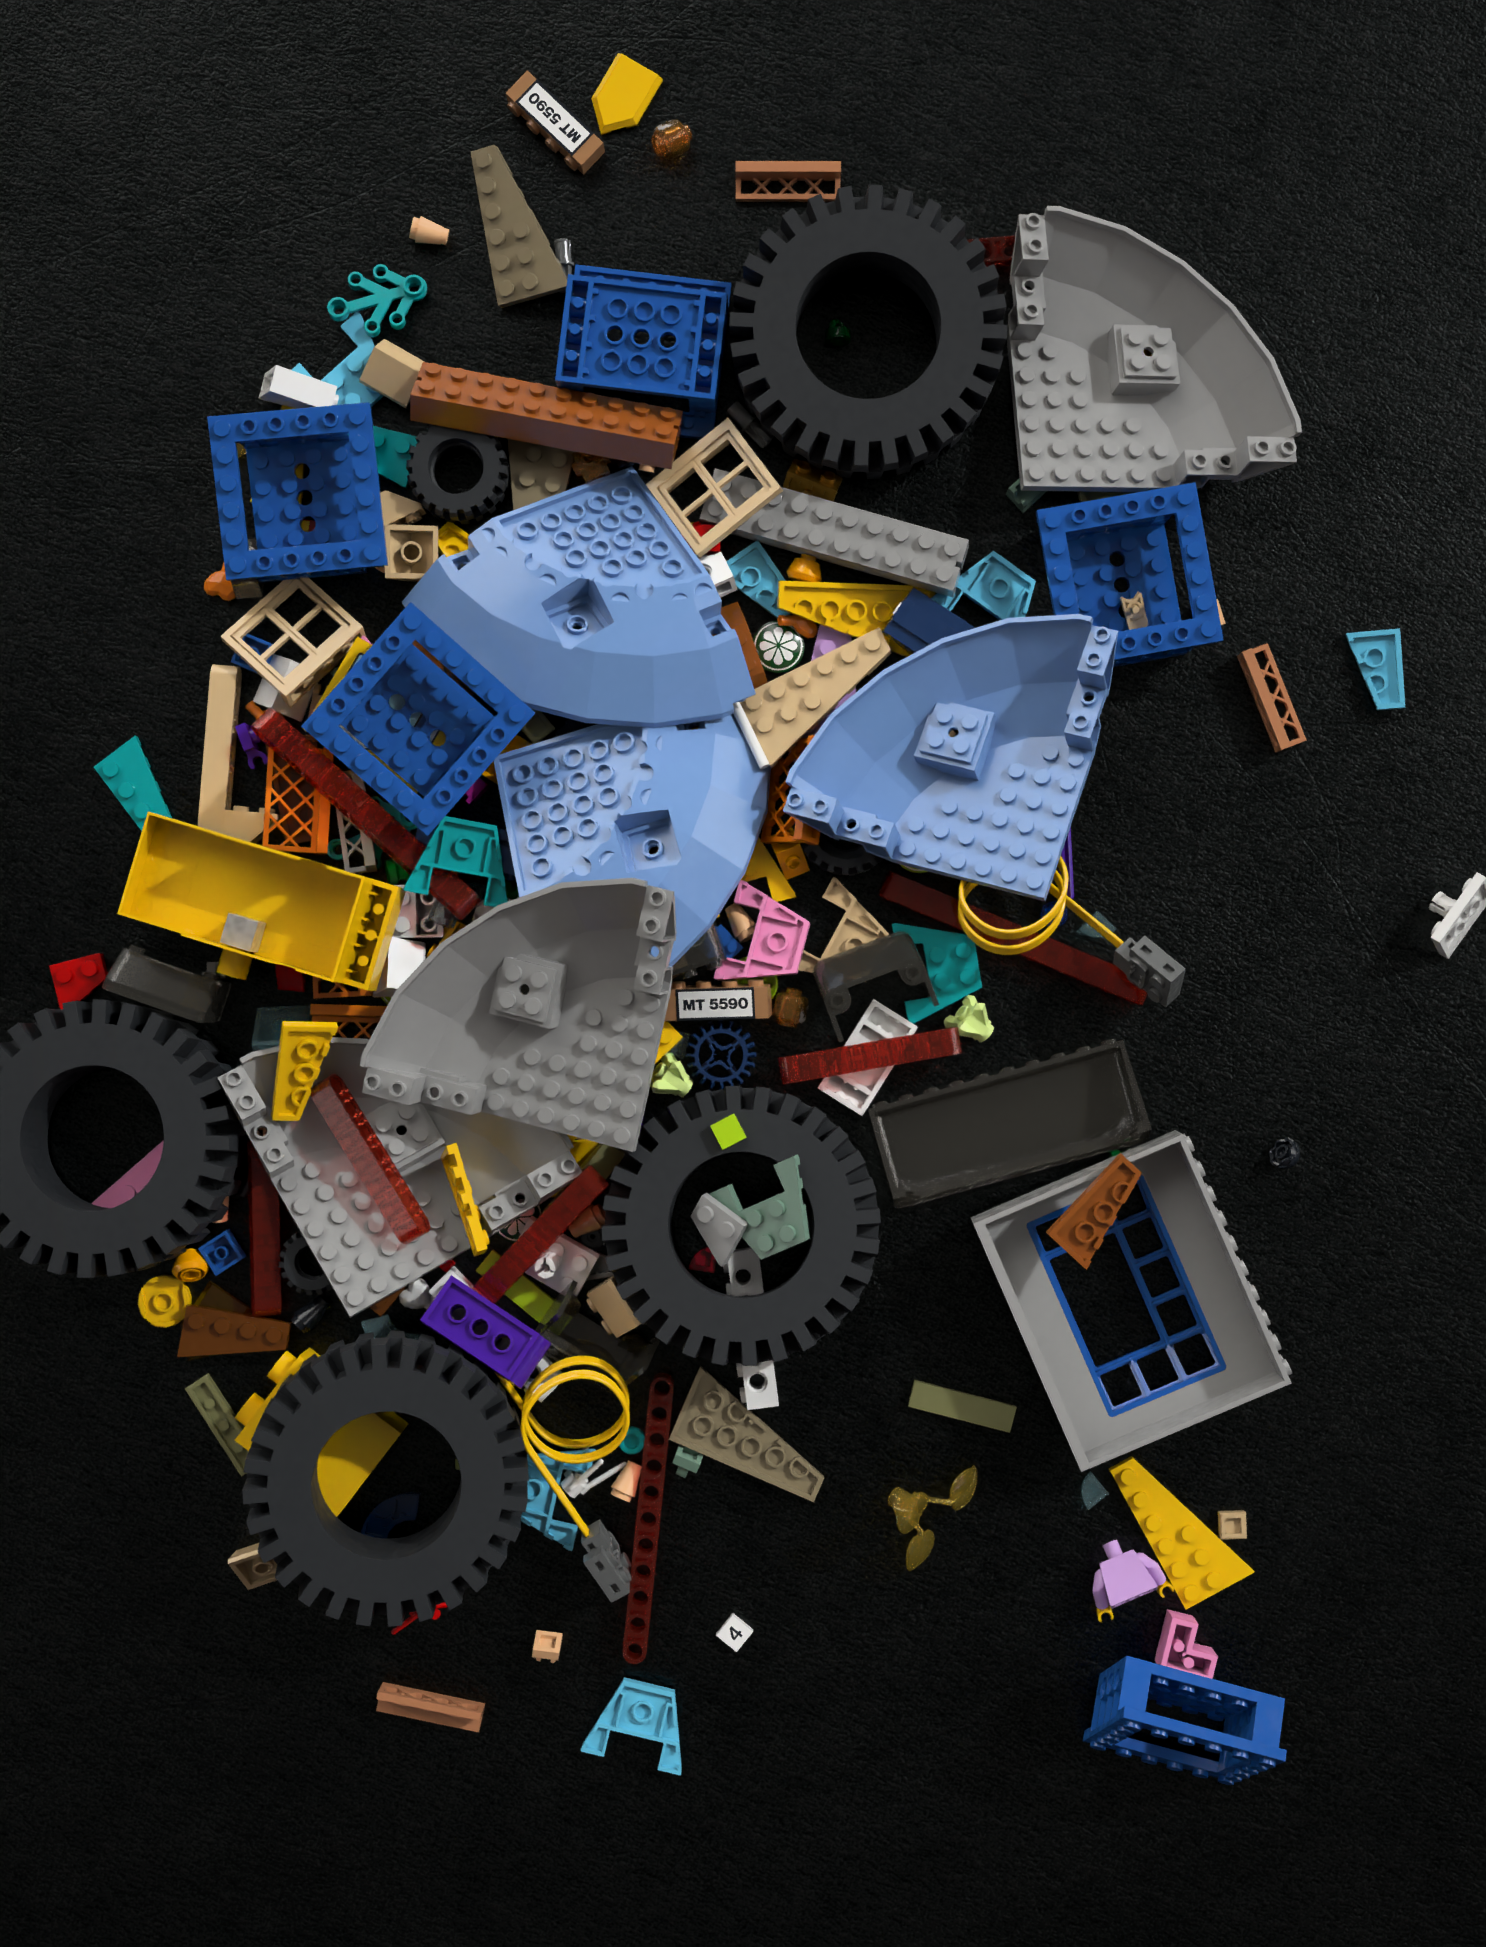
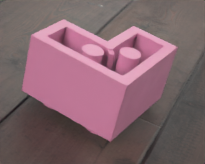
[1155,1609,1218,1679]

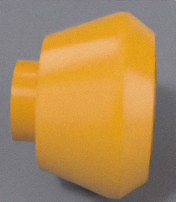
[787,554,821,582]
[172,1248,209,1282]

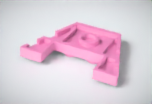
[714,880,810,981]

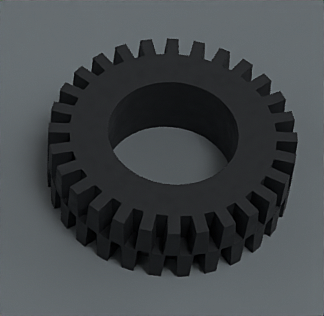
[729,185,1007,479]
[0,999,249,1278]
[602,1086,881,1366]
[242,1331,529,1627]

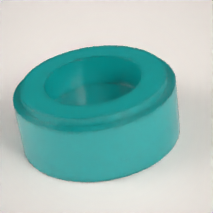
[619,1426,645,1454]

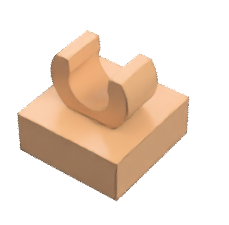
[532,1630,563,1663]

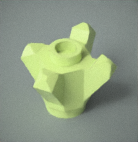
[944,995,994,1042]
[650,1053,693,1097]

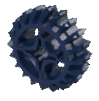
[686,1020,757,1090]

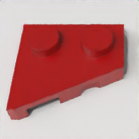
[49,953,109,1009]

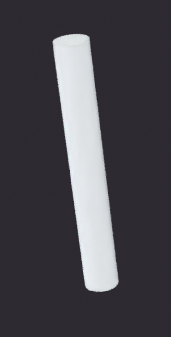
[733,702,770,770]

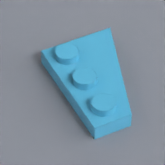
[726,540,791,619]
[1345,628,1405,711]

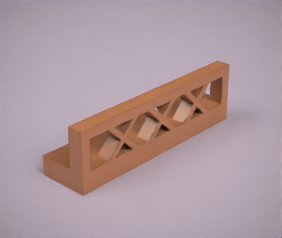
[736,161,841,202]
[1237,643,1306,752]
[376,1682,485,1732]

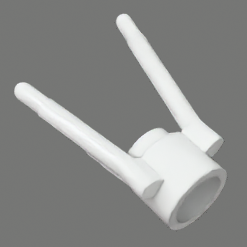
[561,1447,626,1498]

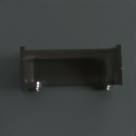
[813,931,939,1042]
[102,944,232,1023]
[535,1280,660,1394]

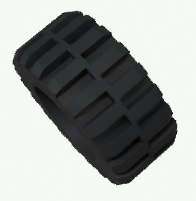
[406,424,510,524]

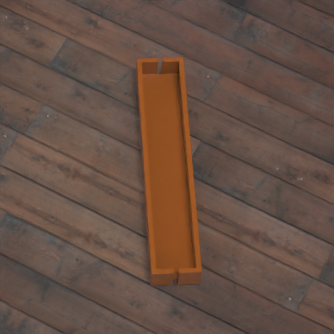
[410,362,683,470]

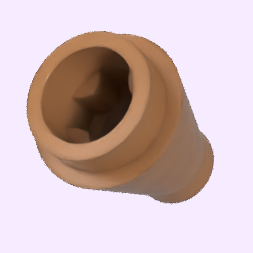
[568,1204,605,1238]

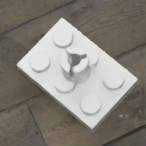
[1429,872,1486,959]
[506,1216,600,1301]

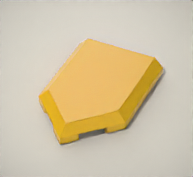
[592,53,663,135]

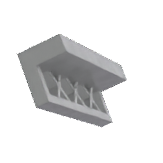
[332,770,377,874]

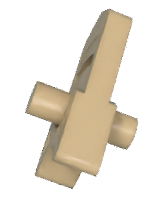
[1120,592,1148,630]

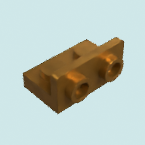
[783,459,843,502]

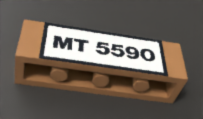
[506,70,605,175]
[665,979,772,1021]

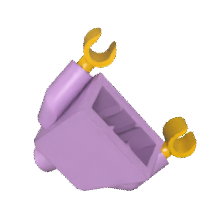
[1092,1540,1174,1622]

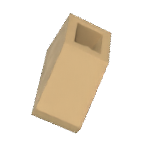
[381,490,426,529]
[223,806,281,843]

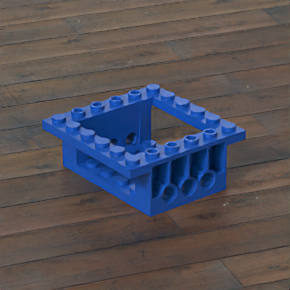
[555,265,732,440]
[207,402,388,583]
[1036,482,1224,667]
[301,602,535,836]
[1083,1656,1287,1785]

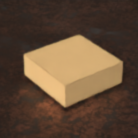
[1218,1510,1247,1539]

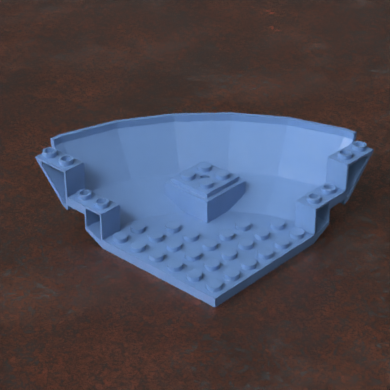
[402,466,756,728]
[783,614,1118,901]
[494,714,771,966]

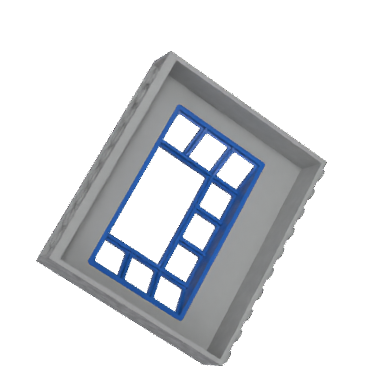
[971,1130,1292,1472]

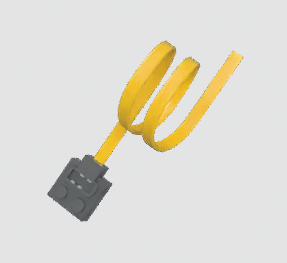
[958,856,1186,1008]
[495,1356,631,1603]

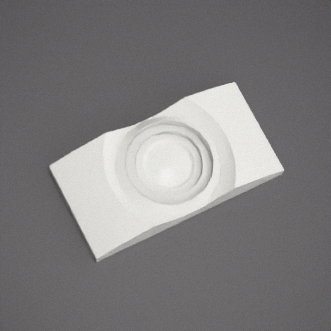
[818,999,918,1116]

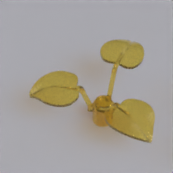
[888,1465,977,1572]

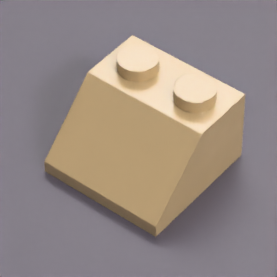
[586,1276,641,1338]

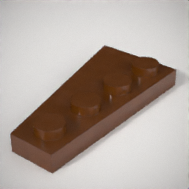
[265,734,318,846]
[177,1304,292,1357]

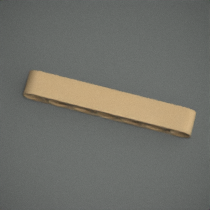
[198,664,242,834]

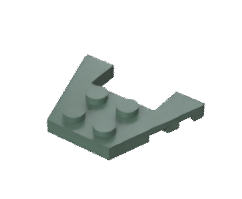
[709,1154,810,1260]

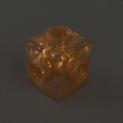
[571,452,611,484]

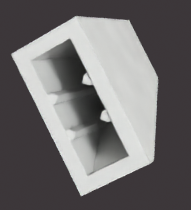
[258,365,339,409]

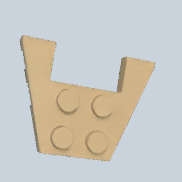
[798,877,891,982]

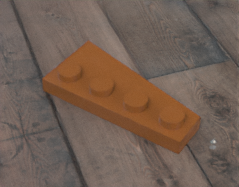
[1046,1153,1142,1270]

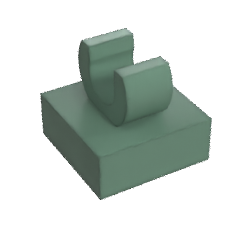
[672,1444,703,1478]

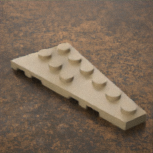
[740,628,891,768]

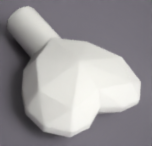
[399,1278,433,1309]

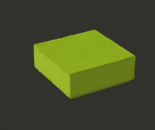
[710,1114,747,1150]

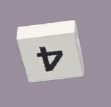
[716,1613,753,1652]

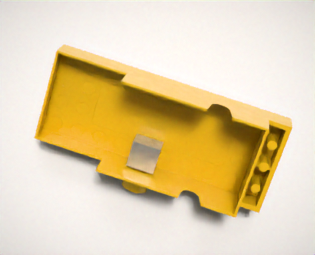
[117,812,406,991]

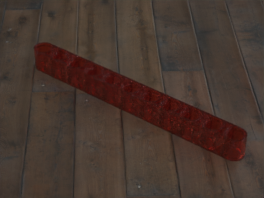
[251,708,481,920]
[878,871,1147,1006]
[623,1373,675,1664]

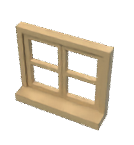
[646,418,783,558]
[221,578,366,707]

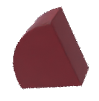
[688,1247,716,1273]

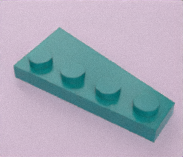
[373,426,418,489]
[94,736,172,831]

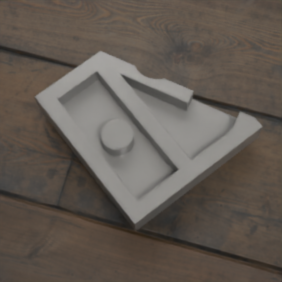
[690,1193,748,1267]

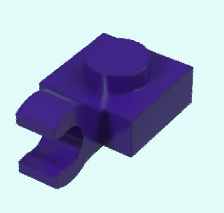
[235,723,268,770]

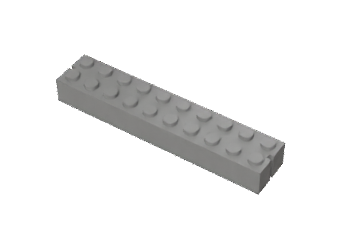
[699,468,969,597]

